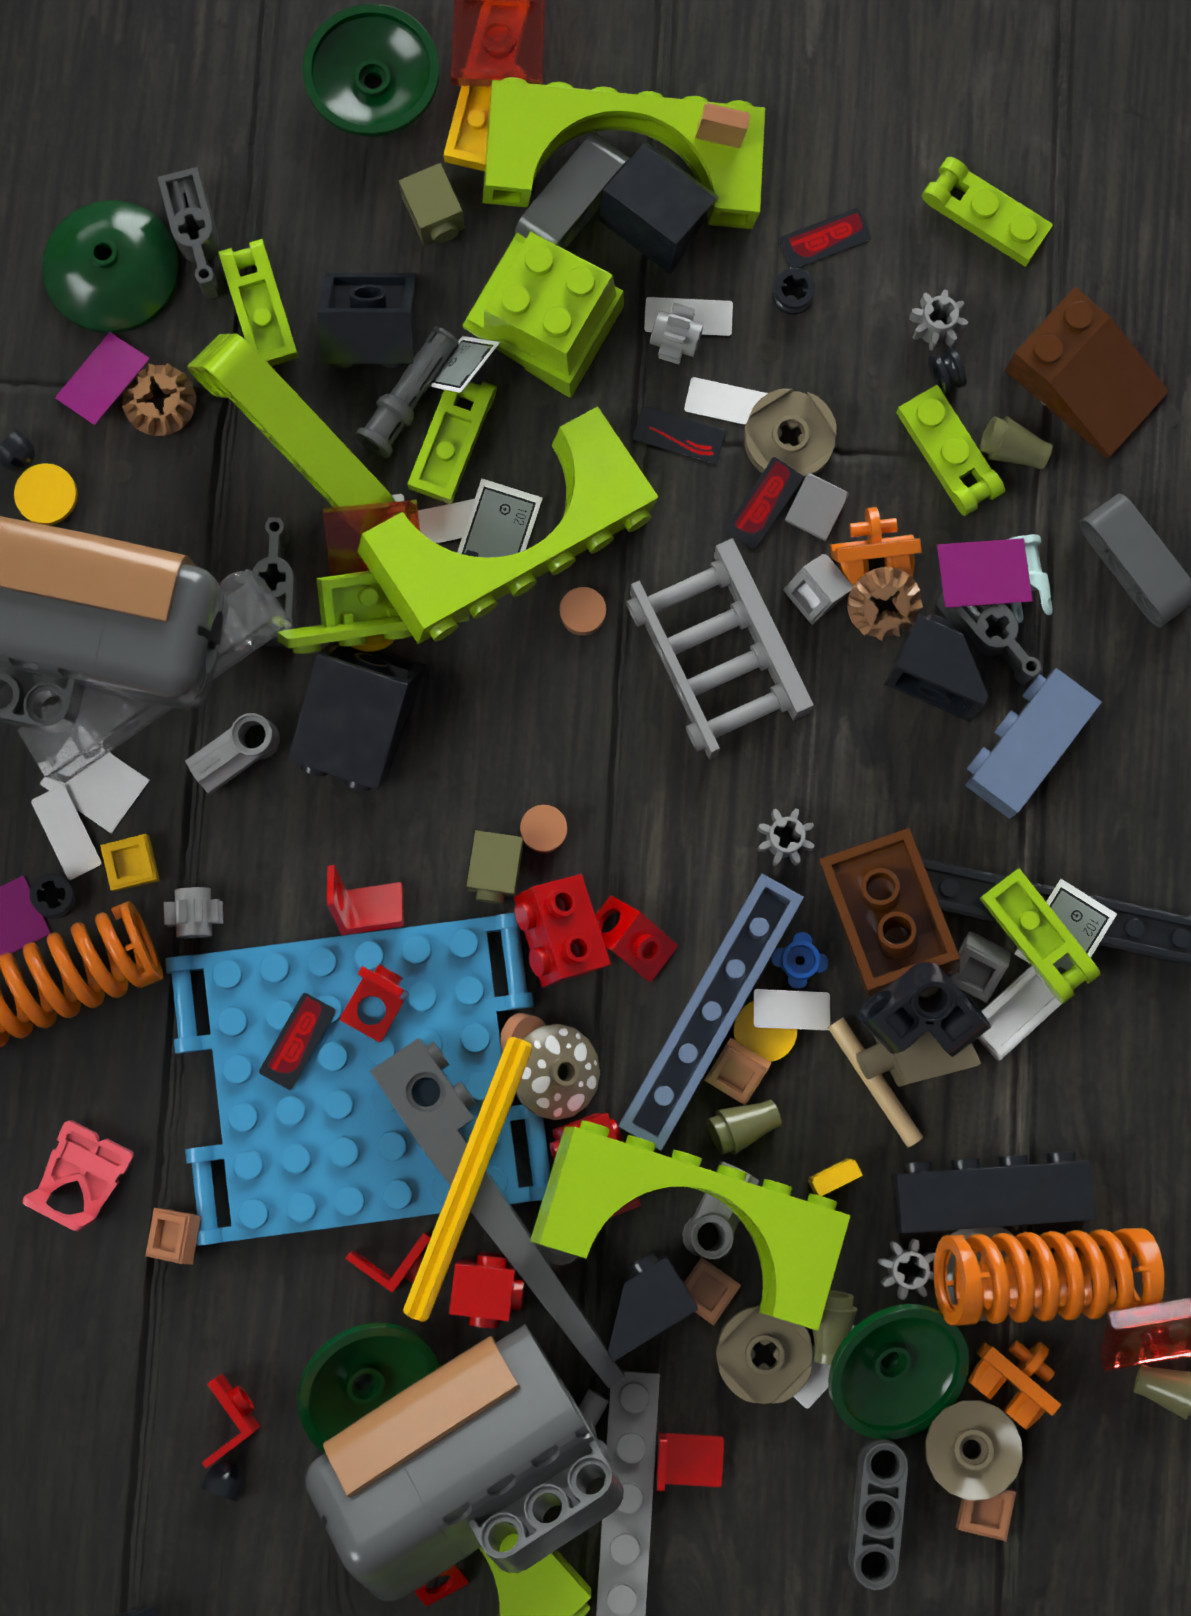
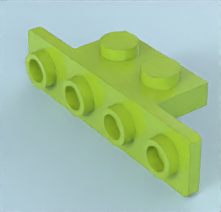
[277,571,470,654]

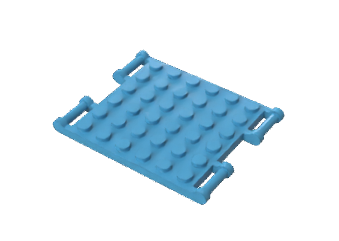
[165,913,551,1246]

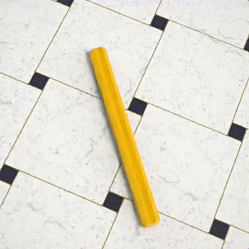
[403,1037,533,1322]

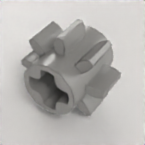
[909,289,968,351]
[650,303,704,364]
[757,808,815,866]
[163,887,223,939]
[878,1239,935,1300]

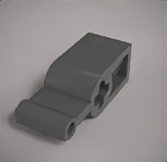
[157,167,220,300]
[249,517,299,647]
[935,593,1042,686]

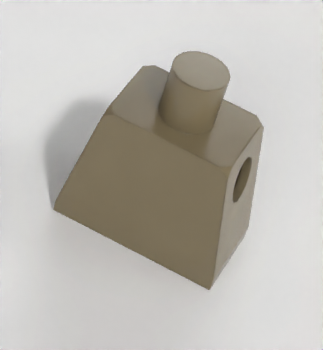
[856,986,981,1087]

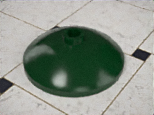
[302,4,440,137]
[42,200,180,334]
[828,1304,969,1440]
[297,1323,440,1453]

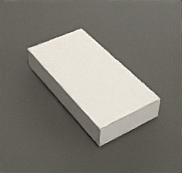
[978,965,1062,1061]

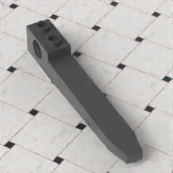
[370,1038,625,1388]

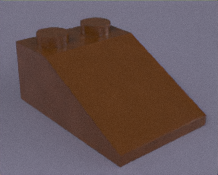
[1005,287,1169,459]
[819,828,960,999]

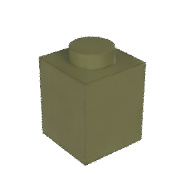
[399,163,465,246]
[467,830,524,904]

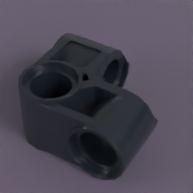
[858,962,992,1057]

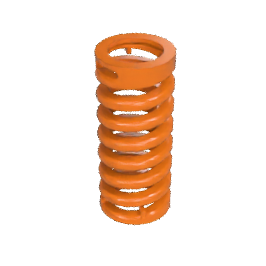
[0,901,163,1048]
[934,1228,1164,1326]

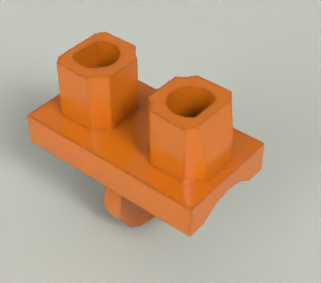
[830,507,921,586]
[968,1340,1061,1430]

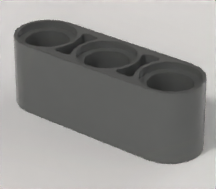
[515,132,631,249]
[1079,493,1191,627]
[848,1438,908,1590]

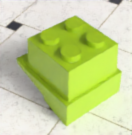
[463,231,624,398]

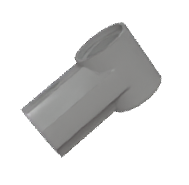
[185,713,280,795]
[682,1161,759,1259]

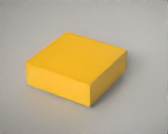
[100,834,160,892]
[808,1158,863,1196]

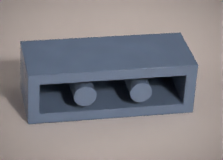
[965,668,1102,819]

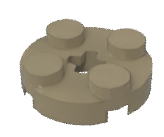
[744,389,836,481]
[715,1304,813,1404]

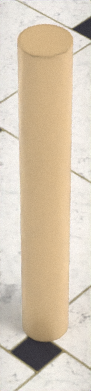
[827,1017,923,1147]

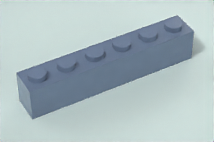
[618,874,804,1151]

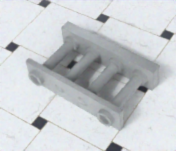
[626,538,814,760]

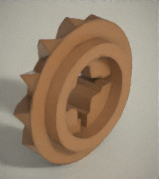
[122,363,196,436]
[847,567,923,641]

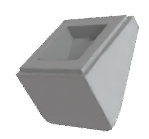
[785,473,849,541]
[783,554,853,625]
[949,931,1011,1003]

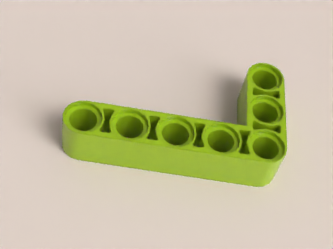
[187,334,395,534]

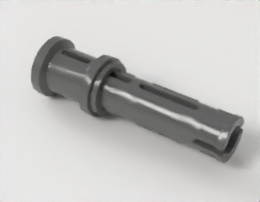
[355,326,459,458]

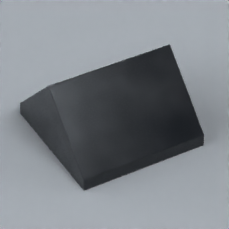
[599,143,719,274]

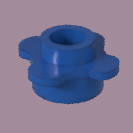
[772,932,828,989]

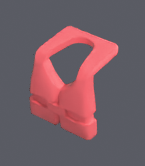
[22,1120,134,1232]

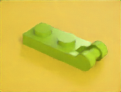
[922,157,1053,267]
[219,239,299,366]
[407,381,497,505]
[896,384,1005,516]
[979,868,1101,1004]

